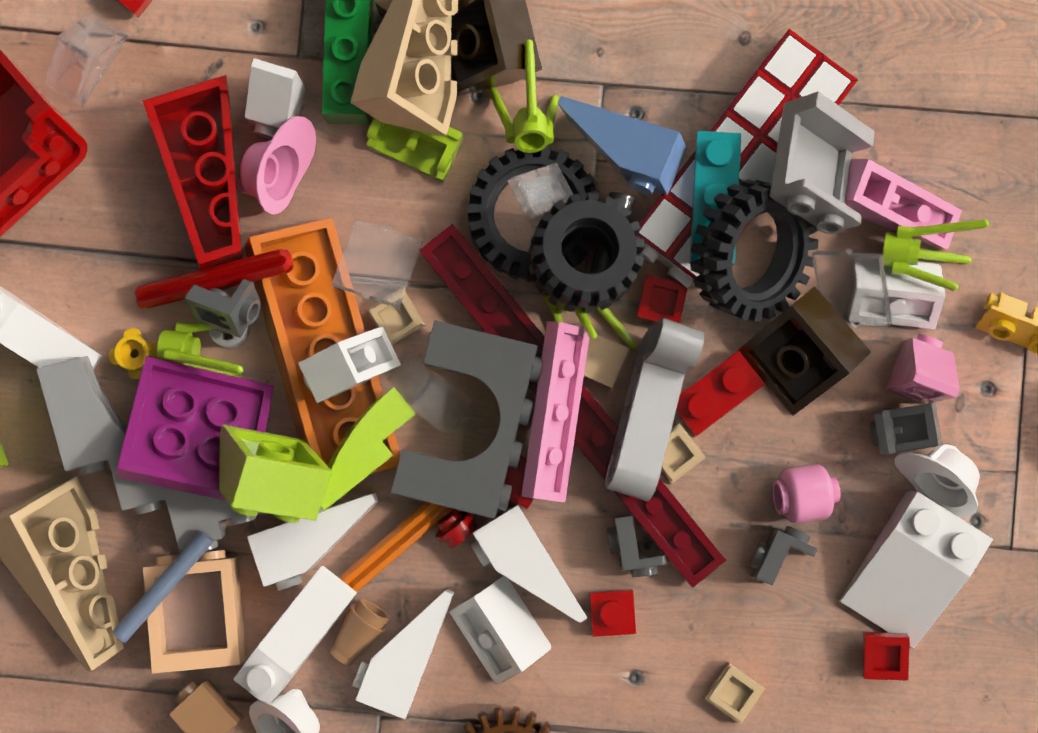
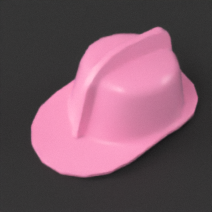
[237,116,316,215]

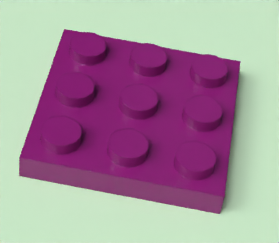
[115,356,274,501]

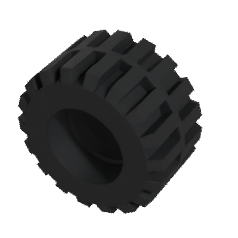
[527,193,645,314]

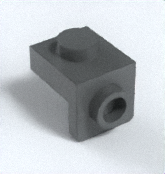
[870,403,943,455]
[607,515,666,577]
[749,526,818,586]

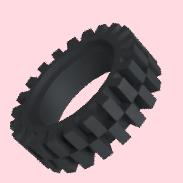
[467,145,601,282]
[690,180,819,322]

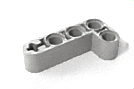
[605,318,704,501]

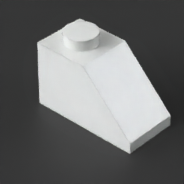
[245,58,307,140]
[298,326,401,403]

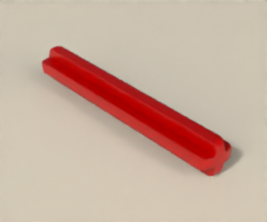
[134,249,293,309]

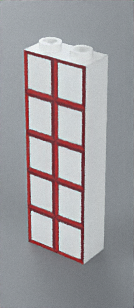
[637,28,858,290]

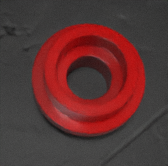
[435,509,477,548]

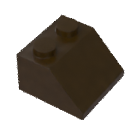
[451,0,542,96]
[737,286,871,416]

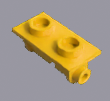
[975,292,1038,355]

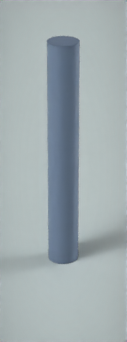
[112,530,214,643]

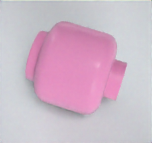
[772,464,840,523]

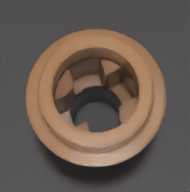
[329,598,390,666]

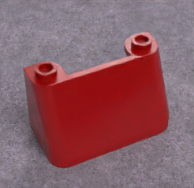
[0,50,88,237]

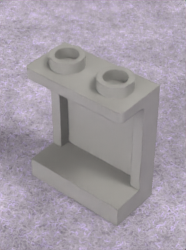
[770,91,875,234]

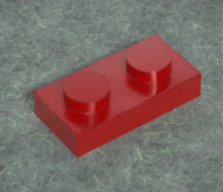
[676,350,765,437]

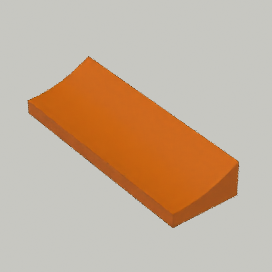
[244,217,401,475]

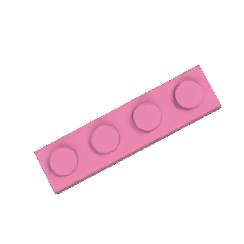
[521,321,589,502]

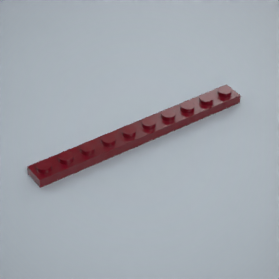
[419,223,726,588]

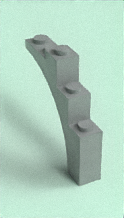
[36,356,256,551]

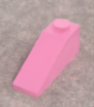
[845,159,962,250]
[885,334,960,404]

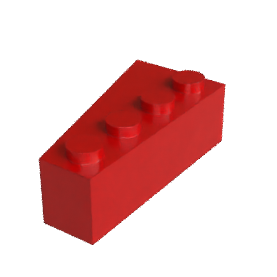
[143,75,243,270]

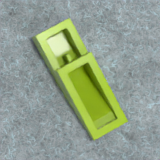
[319,387,415,513]

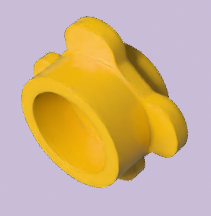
[109,328,158,380]

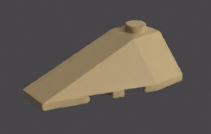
[350,0,458,136]

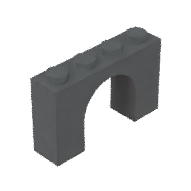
[391,320,543,519]

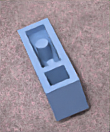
[558,96,687,195]

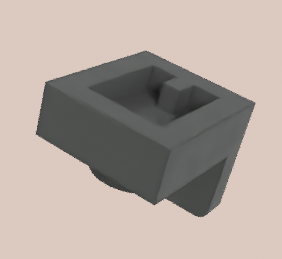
[185,279,261,338]

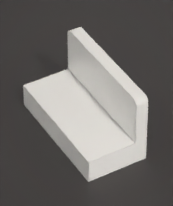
[849,255,946,329]
[449,576,551,685]

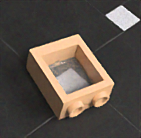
[143,550,247,674]

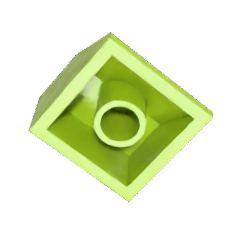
[219,425,332,523]

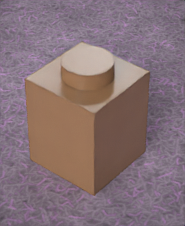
[168,680,244,733]

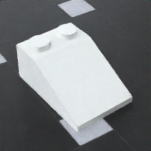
[839,491,993,648]

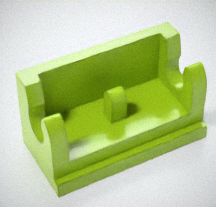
[366,118,464,183]

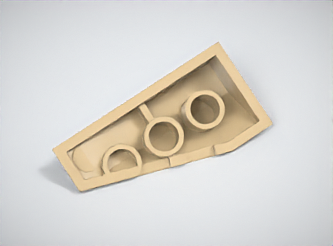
[0,476,124,672]

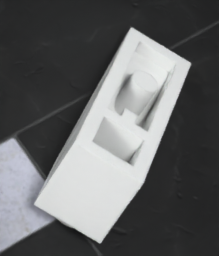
[0,286,103,370]
[247,493,379,591]
[471,505,587,623]
[233,565,357,703]
[352,589,454,719]

